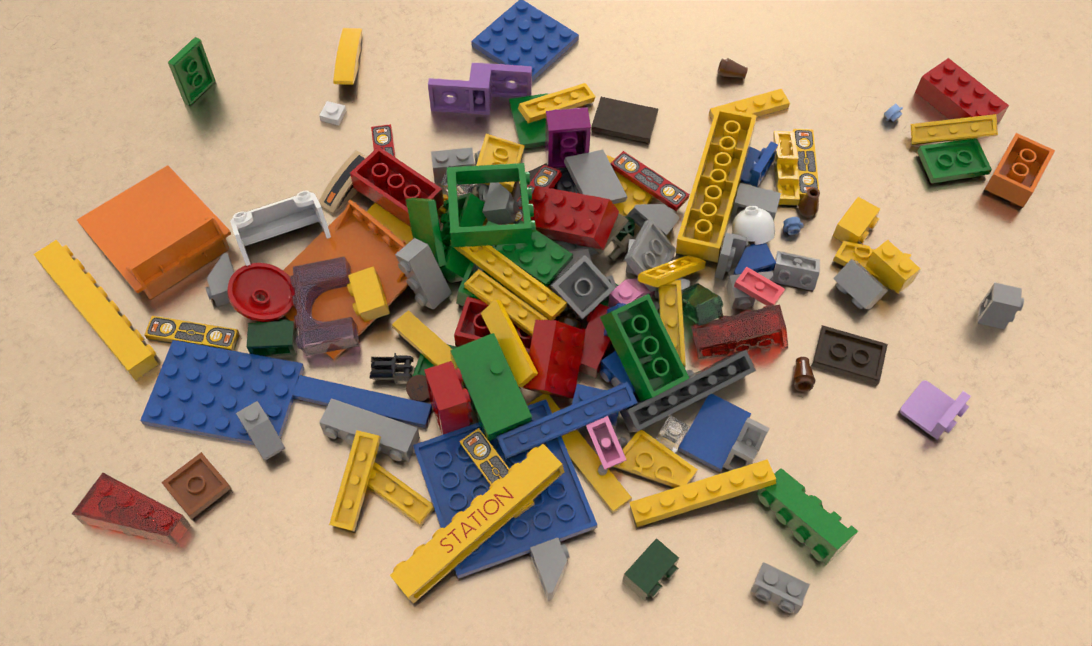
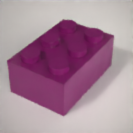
[545,107,591,169]

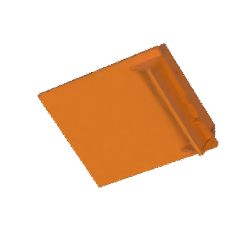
[77,165,231,300]
[283,200,409,361]

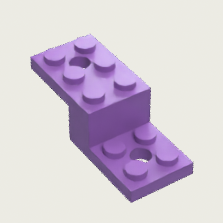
[428,63,532,115]

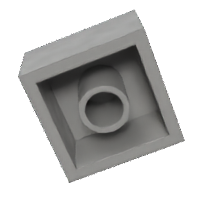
[549,255,615,319]

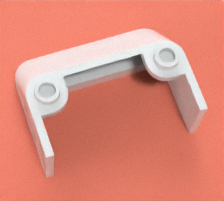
[230,191,331,266]

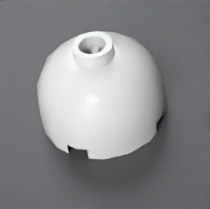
[732,206,775,245]

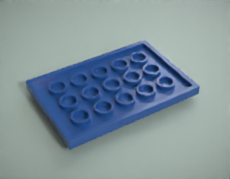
[140,340,304,445]

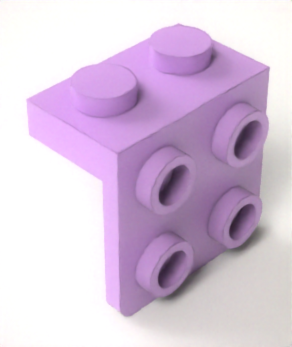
[900,380,971,440]

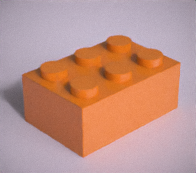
[985,133,1055,207]

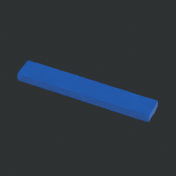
[292,375,432,428]
[497,382,637,460]

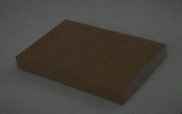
[591,96,659,143]
[811,325,888,385]

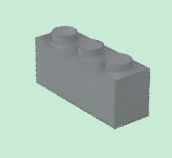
[395,238,452,309]

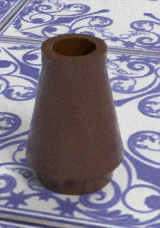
[717,57,748,79]
[798,188,820,217]
[792,357,816,392]

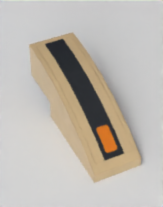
[319,150,366,215]

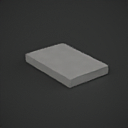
[564,150,627,204]
[624,219,676,292]

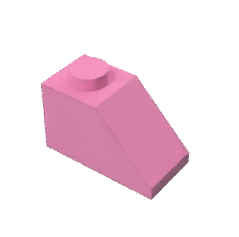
[608,278,655,308]
[586,416,627,470]

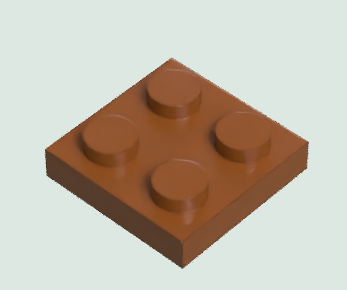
[161,452,231,520]

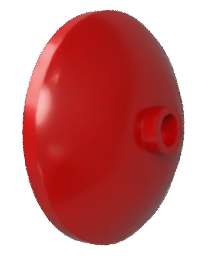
[227,263,296,322]

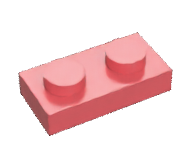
[734,267,785,309]

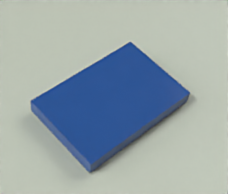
[678,394,751,472]

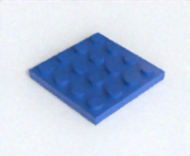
[471,0,579,82]

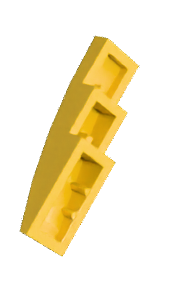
[333,28,363,85]
[773,131,800,205]

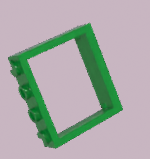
[447,163,536,248]

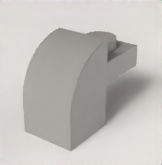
[723,417,770,471]

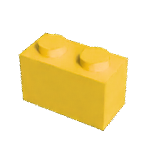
[833,197,880,244]
[866,240,921,294]
[347,266,390,322]

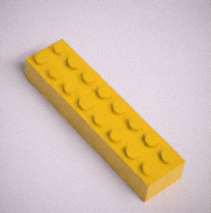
[676,107,757,263]

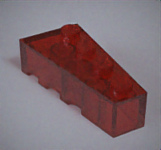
[691,304,789,359]
[72,473,190,546]

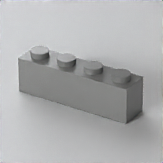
[319,398,420,462]

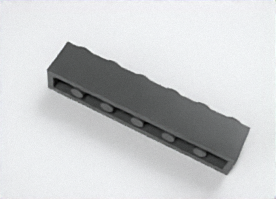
[620,350,756,432]

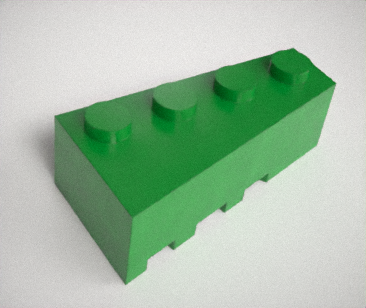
[757,468,858,565]

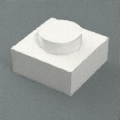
[319,101,346,125]

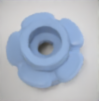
[884,104,903,122]

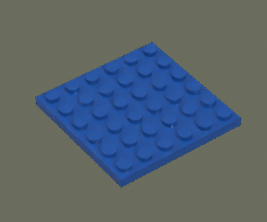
[413,399,598,579]

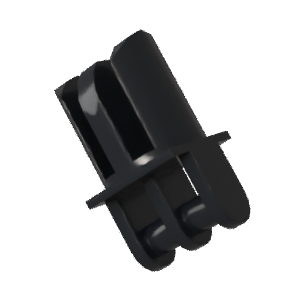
[369,353,414,383]

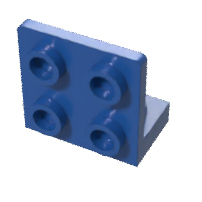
[740,141,778,187]

